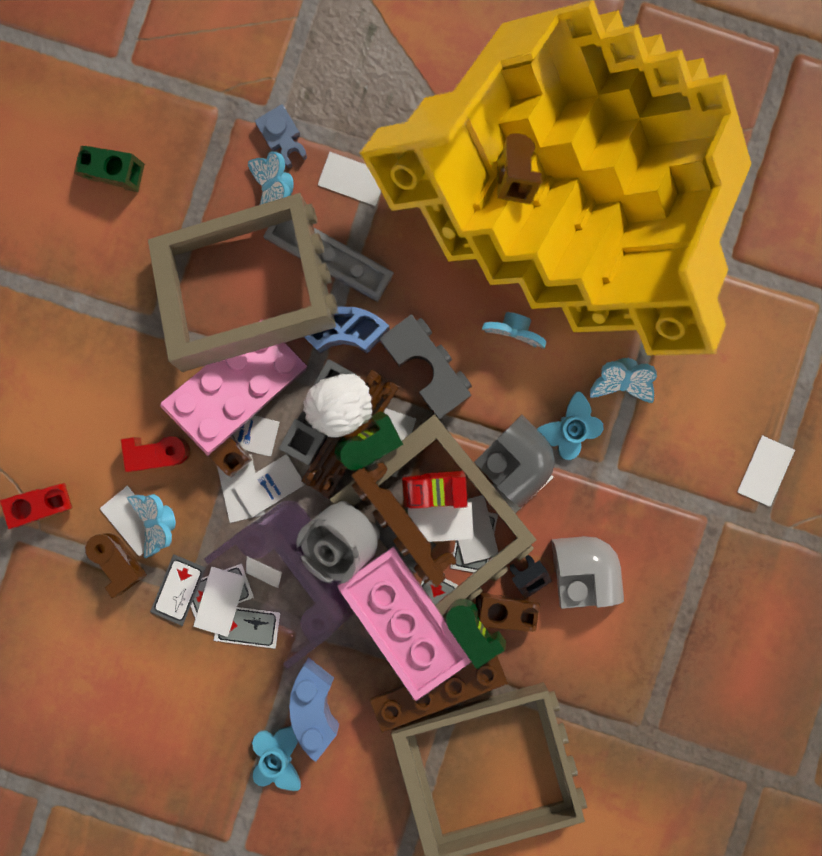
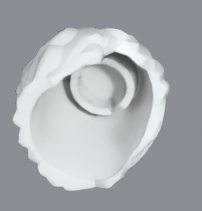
[303,374,372,437]

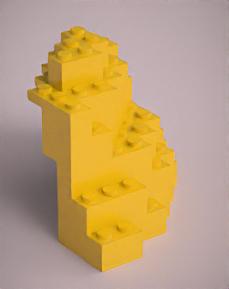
[360,0,752,355]

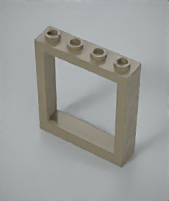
[148,193,338,372]
[330,414,537,620]
[391,682,587,856]

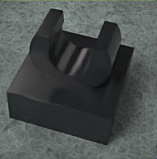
[510,555,552,599]

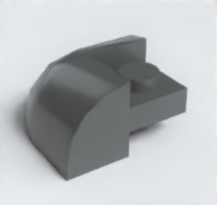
[474,414,555,507]

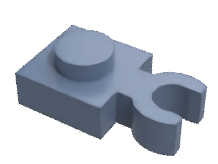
[254,104,307,169]

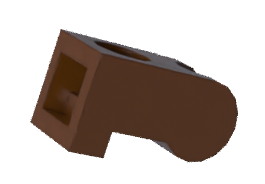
[497,133,542,205]
[208,435,252,478]
[85,533,147,598]
[475,592,540,632]

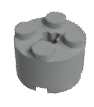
[297,501,380,584]

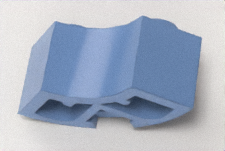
[305,307,390,354]
[289,657,339,762]

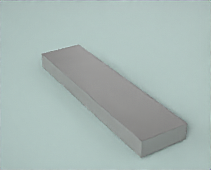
[263,220,394,302]

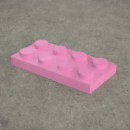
[161,319,307,456]
[337,546,471,701]

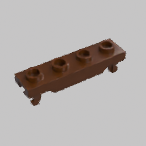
[301,369,400,499]
[351,463,456,587]
[370,656,508,732]

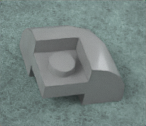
[551,536,624,609]

